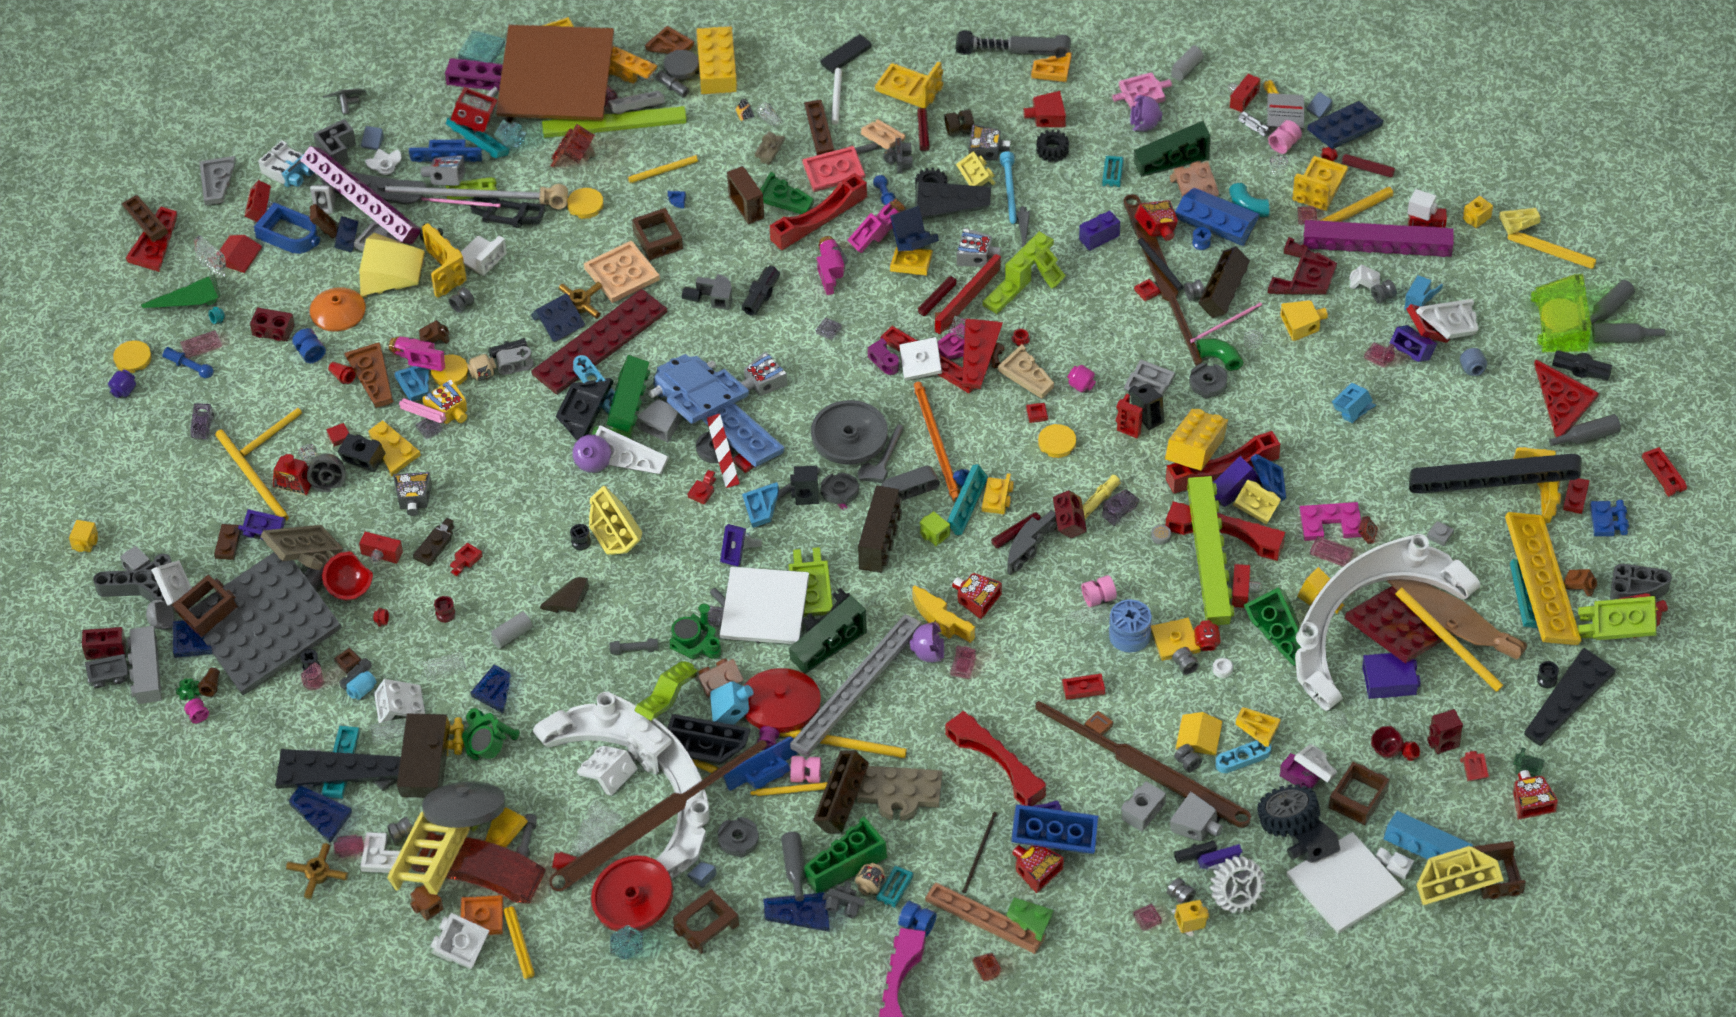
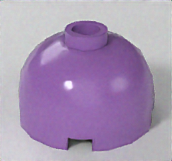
[1130,95,1162,131]
[572,435,611,473]
[910,622,944,662]

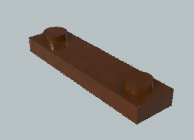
[804,99,834,155]
[121,195,168,242]

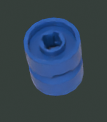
[292,328,326,364]
[898,901,937,937]

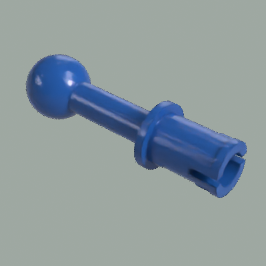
[873,175,898,209]
[162,347,214,378]

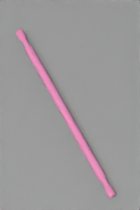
[421,197,501,208]
[1190,302,1262,343]

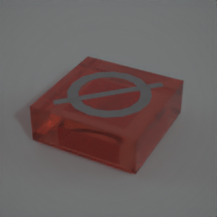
[1358,516,1378,544]

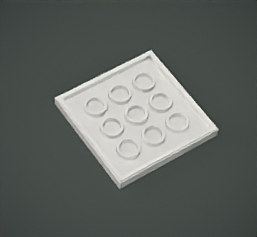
[720,567,809,644]
[1286,832,1405,934]

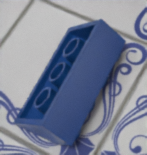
[1175,188,1260,246]
[1012,804,1098,854]

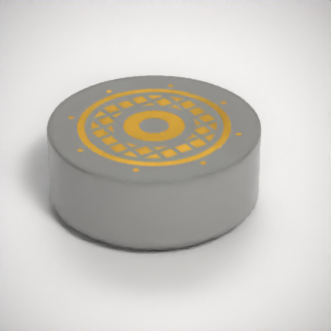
[1151,525,1171,545]

